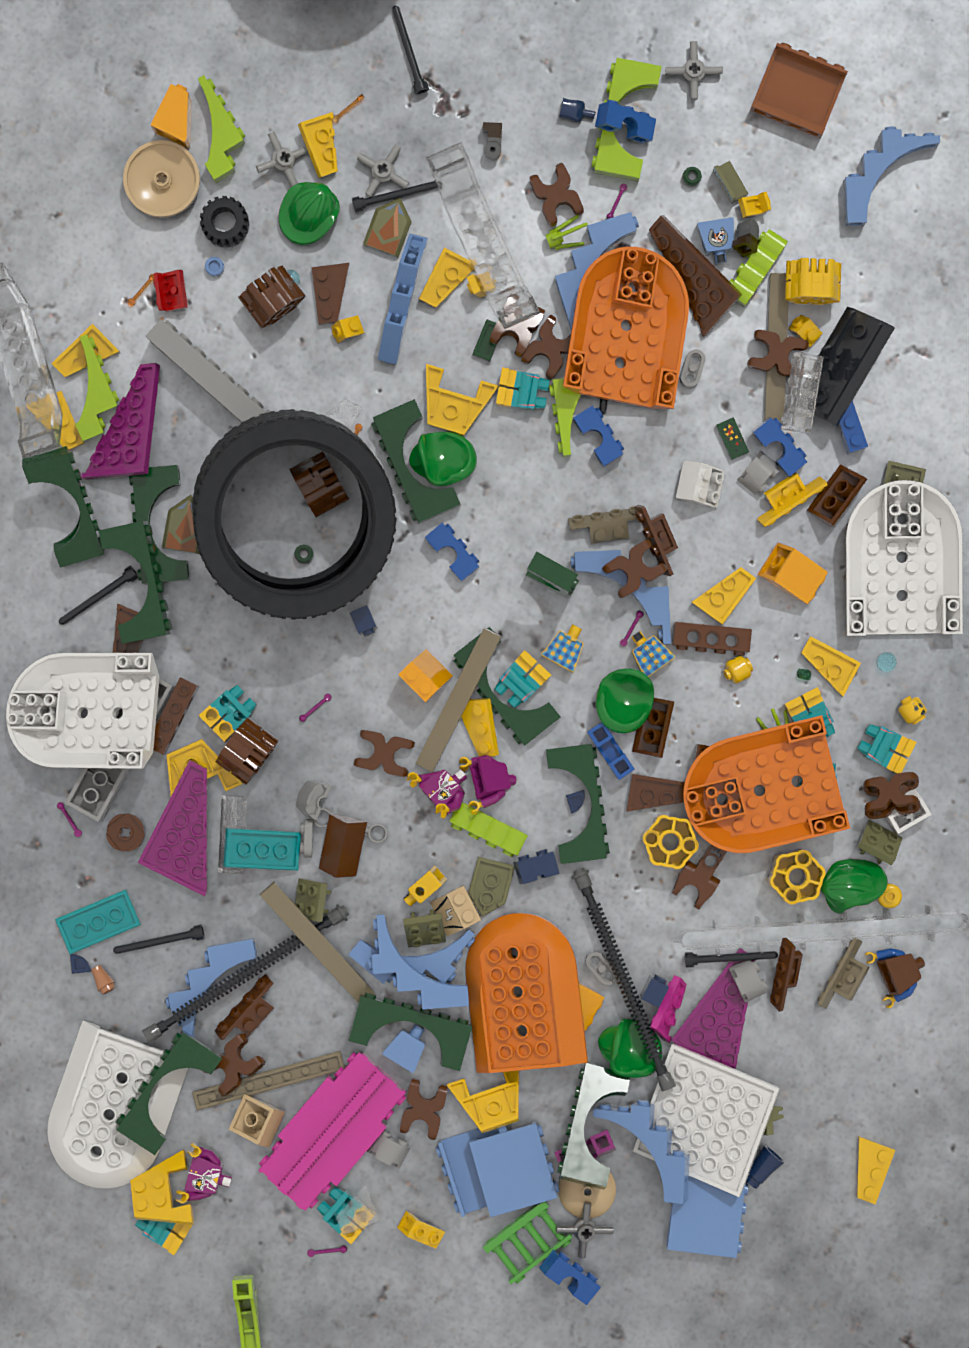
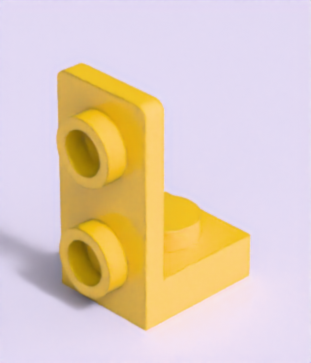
[397,1211,445,1249]

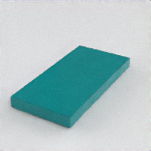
[223,828,301,871]
[55,889,141,954]

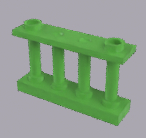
[483,1201,572,1284]

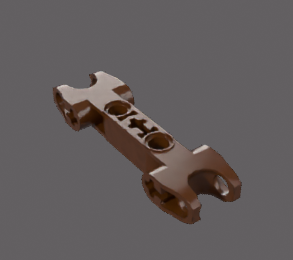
[671,797,727,910]

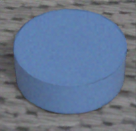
[205,257,225,277]

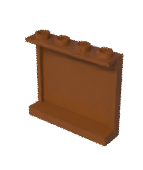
[750,43,848,139]

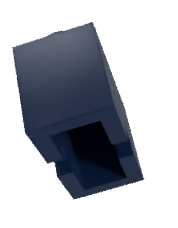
[350,605,378,637]
[513,849,560,884]
[640,974,669,1008]

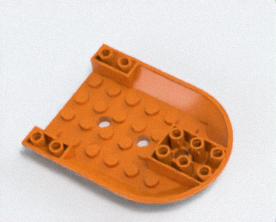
[563,247,689,409]
[683,715,851,853]
[465,913,588,1073]

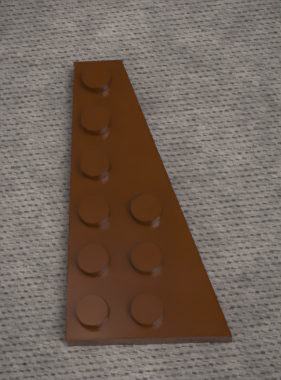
[649,215,742,337]

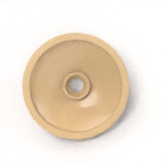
[558,1172,616,1219]

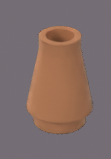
[91,965,116,995]

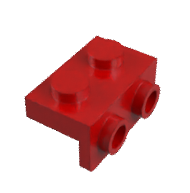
[153,269,188,312]

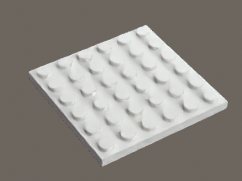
[633,1043,780,1197]

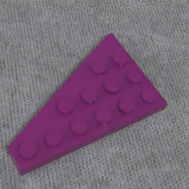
[81,363,160,480]

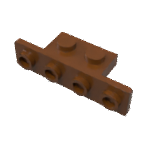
[635,505,678,576]
[770,938,803,1012]
[215,974,274,1040]

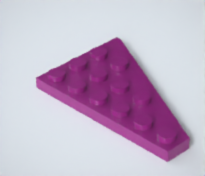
[138,760,207,896]
[671,948,756,1069]

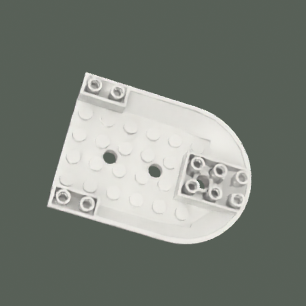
[846,480,963,636]
[6,653,160,769]
[48,1020,188,1188]

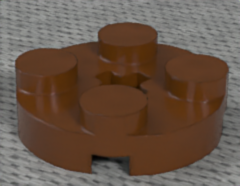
[106,813,146,851]

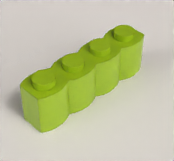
[730,229,788,307]
[449,802,528,857]

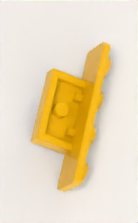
[757,472,828,527]

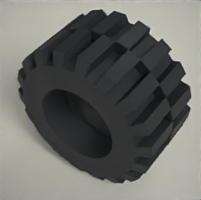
[200,196,249,247]

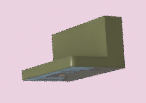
[713,160,748,204]

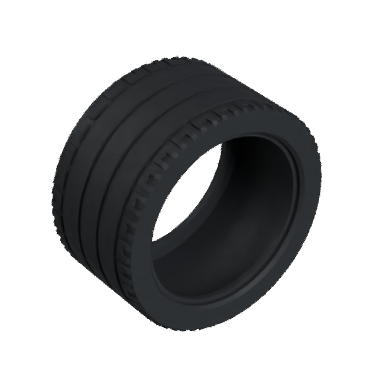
[192,409,397,620]

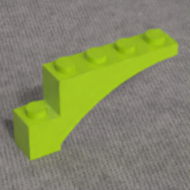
[198,75,246,183]
[75,334,120,441]
[549,378,581,457]
[232,1275,261,1348]

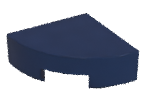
[566,790,585,814]
[70,954,92,974]

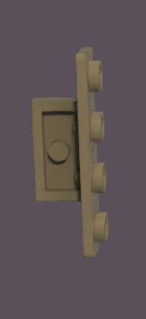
[568,506,637,544]
[818,937,870,1009]

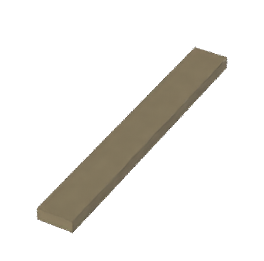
[764,273,789,426]
[415,628,502,772]
[260,882,375,1003]
[192,1051,345,1111]

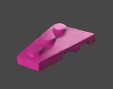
[650,975,687,1043]

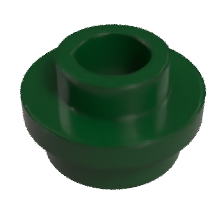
[683,167,702,186]
[294,544,314,564]

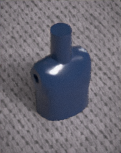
[559,98,596,123]

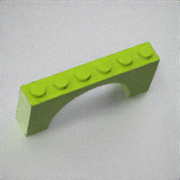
[591,57,662,182]

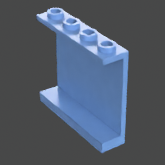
[469,1121,560,1217]
[436,1125,508,1217]
[666,1176,748,1258]

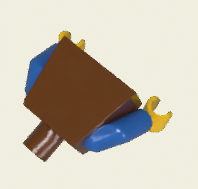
[865,948,925,1008]

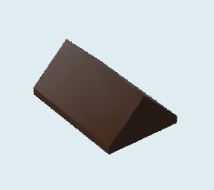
[807,464,868,528]
[632,698,674,758]
[319,813,367,878]

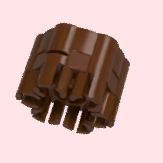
[238,265,306,329]
[289,451,349,518]
[215,718,279,785]

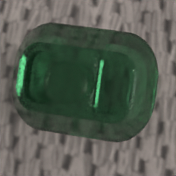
[797,668,812,680]

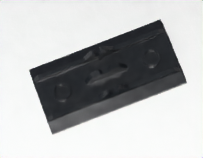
[789,306,895,427]

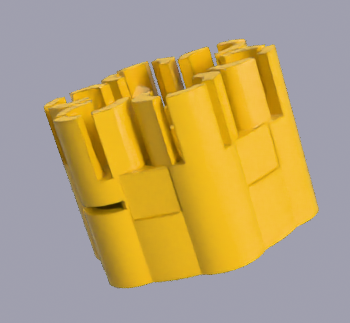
[785,258,842,305]
[641,814,699,869]
[766,849,826,904]

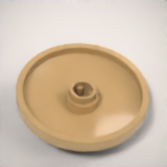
[123,140,200,218]

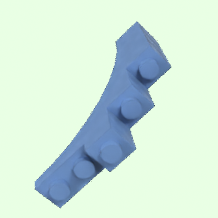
[843,126,940,226]
[368,914,469,1009]
[348,929,475,984]
[166,938,257,1038]
[593,1100,690,1204]

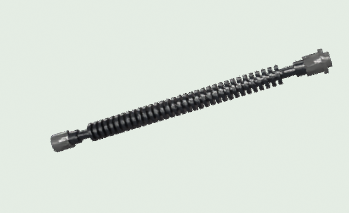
[571,868,676,1092]
[142,904,349,1043]

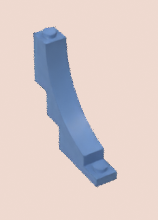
[554,212,639,330]
[378,233,428,364]
[571,550,671,645]

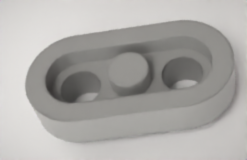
[680,349,705,388]
[300,819,313,858]
[586,951,618,986]

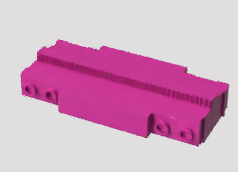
[258,1051,406,1211]

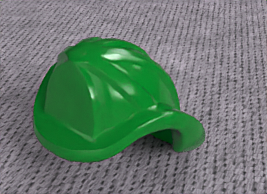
[278,182,340,245]
[409,432,477,486]
[596,668,654,733]
[821,859,888,914]
[598,1019,662,1078]

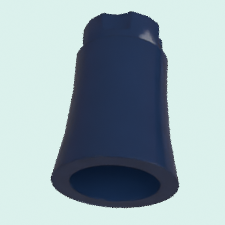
[746,1145,785,1189]

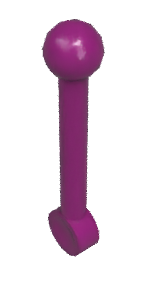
[606,183,627,219]
[620,611,644,647]
[299,694,332,722]
[57,802,82,837]
[307,1246,347,1257]

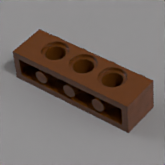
[672,622,752,656]
[153,677,199,755]

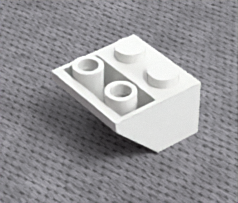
[676,461,725,508]
[886,789,932,834]

